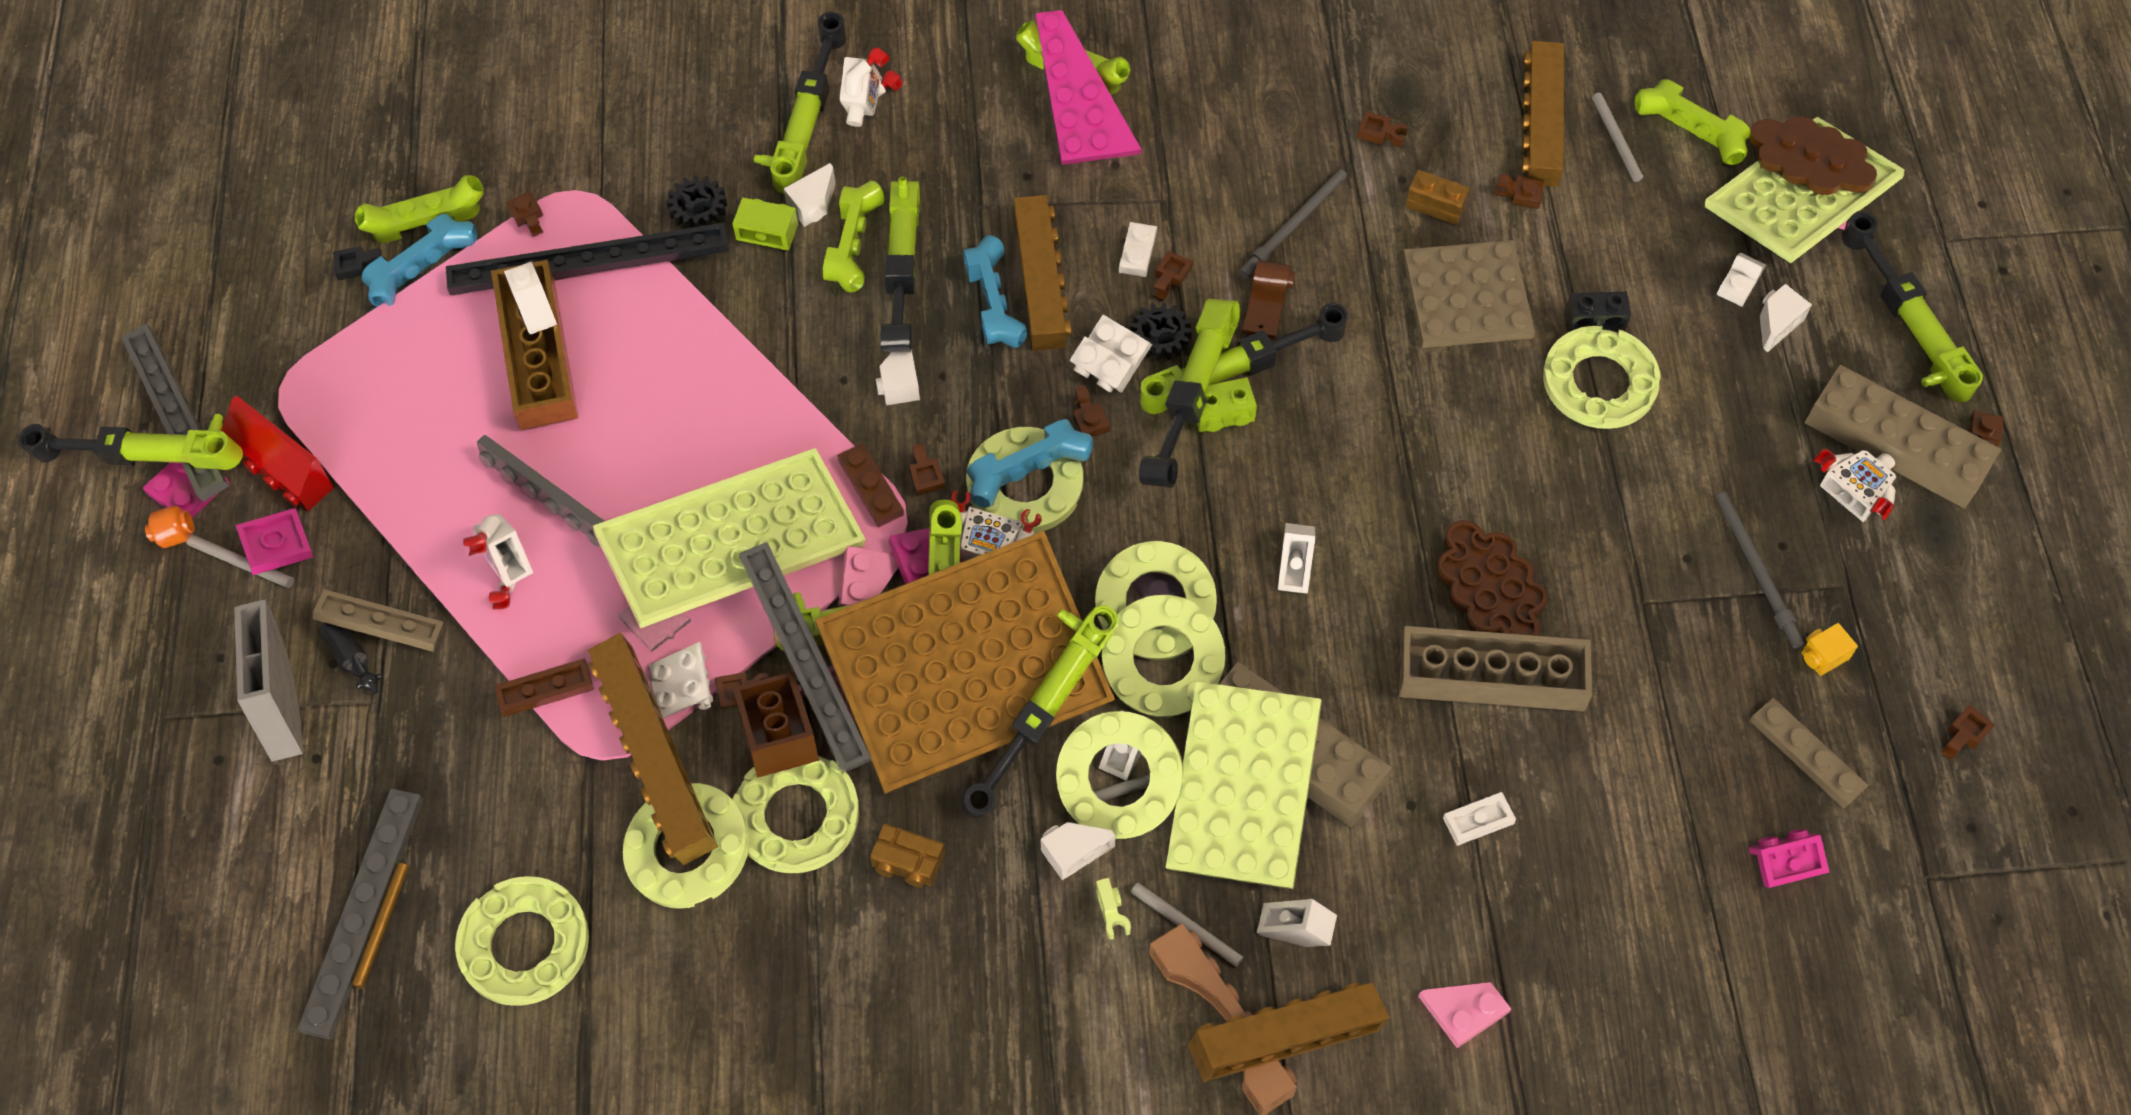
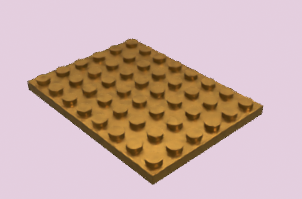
[815,531,1115,794]

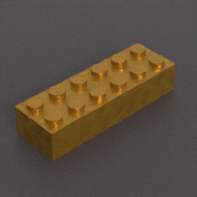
[491,260,579,430]

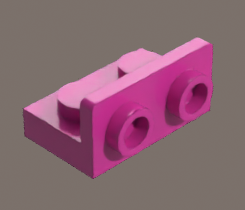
[1749,829,1830,888]

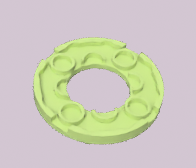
[1543,326,1661,429]
[966,427,1083,533]
[1095,541,1217,661]
[1102,595,1225,718]
[1056,711,1183,839]
[733,756,859,873]
[623,783,750,908]
[455,876,589,1006]

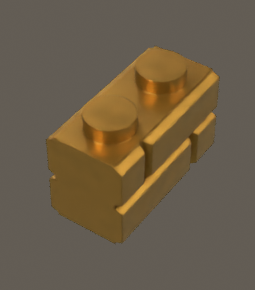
[1405,169,1470,225]
[870,824,946,888]

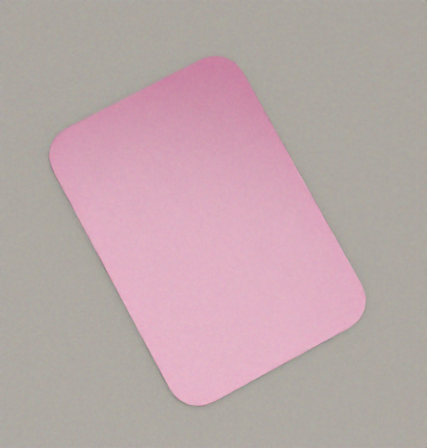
[278,190,908,761]

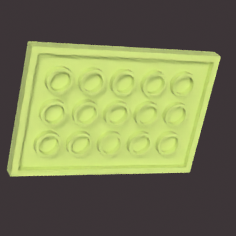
[1705,117,1905,263]
[1166,682,1322,890]

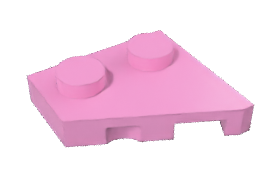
[838,546,898,607]
[1418,982,1511,1048]

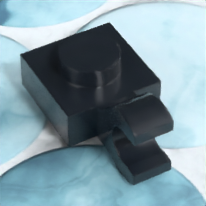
[333,246,386,280]

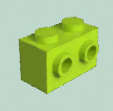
[732,197,798,250]
[1196,377,1257,433]

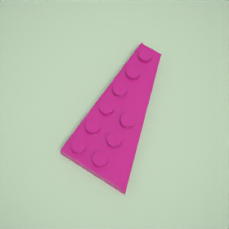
[1035,10,1142,165]

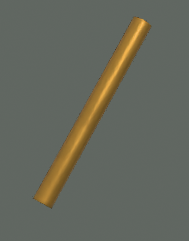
[351,863,409,989]

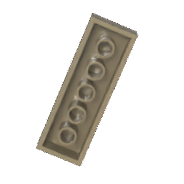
[1805,365,2002,509]
[1399,626,1592,712]
[1219,662,1392,828]

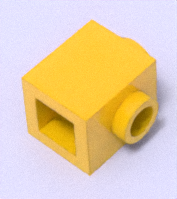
[1801,623,1858,676]

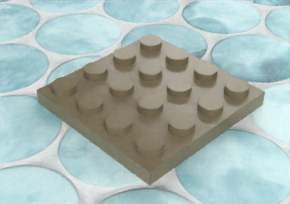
[1403,240,1535,348]

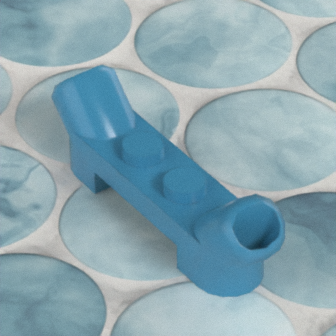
[361,214,477,307]
[963,235,1027,349]
[967,419,1093,508]

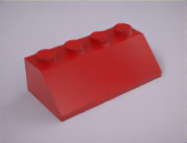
[221,395,334,511]

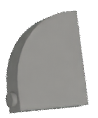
[234,599,303,762]

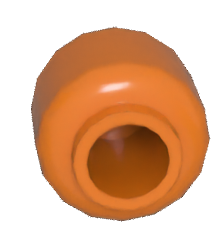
[145,506,195,548]

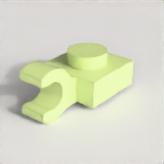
[1096,878,1131,940]

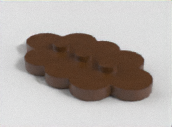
[1749,116,1877,195]
[1436,520,1547,636]

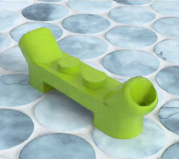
[1016,21,1130,95]
[1635,79,1751,165]
[355,175,484,243]
[823,180,885,293]
[928,500,962,575]

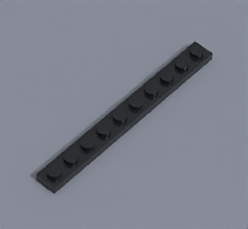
[446,223,729,295]

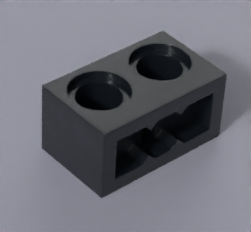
[1564,291,1631,333]

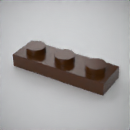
[837,443,904,528]
[494,658,594,717]

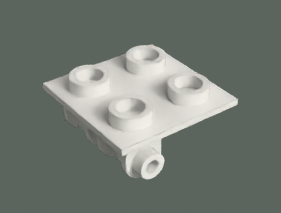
[649,642,713,719]

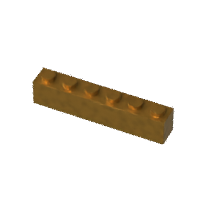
[1521,41,1564,187]
[1014,195,1071,351]
[1188,982,1390,1082]

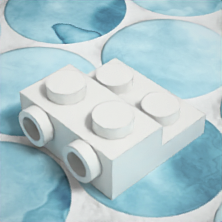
[1070,315,1152,393]

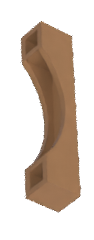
[1149,923,1297,1115]

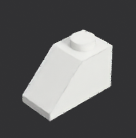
[784,163,836,227]
[504,261,557,334]
[1760,284,1812,352]
[876,350,920,406]
[1278,523,1315,594]
[1041,822,1115,880]
[1257,899,1337,947]

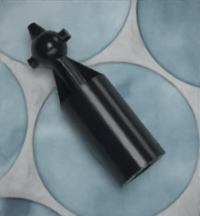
[318,623,382,694]

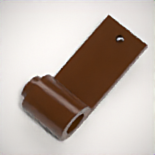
[1242,259,1296,339]

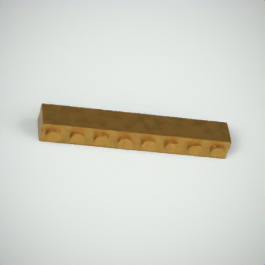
[588,632,718,865]

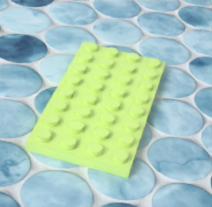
[593,448,866,628]

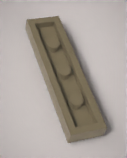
[313,589,444,652]
[1750,698,1869,809]

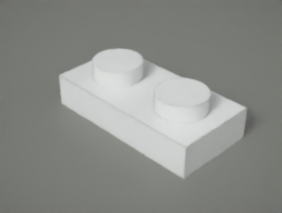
[1119,222,1157,277]
[1443,792,1516,846]

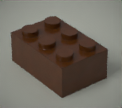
[733,672,819,778]

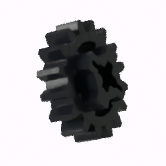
[666,175,728,229]
[1130,302,1192,361]

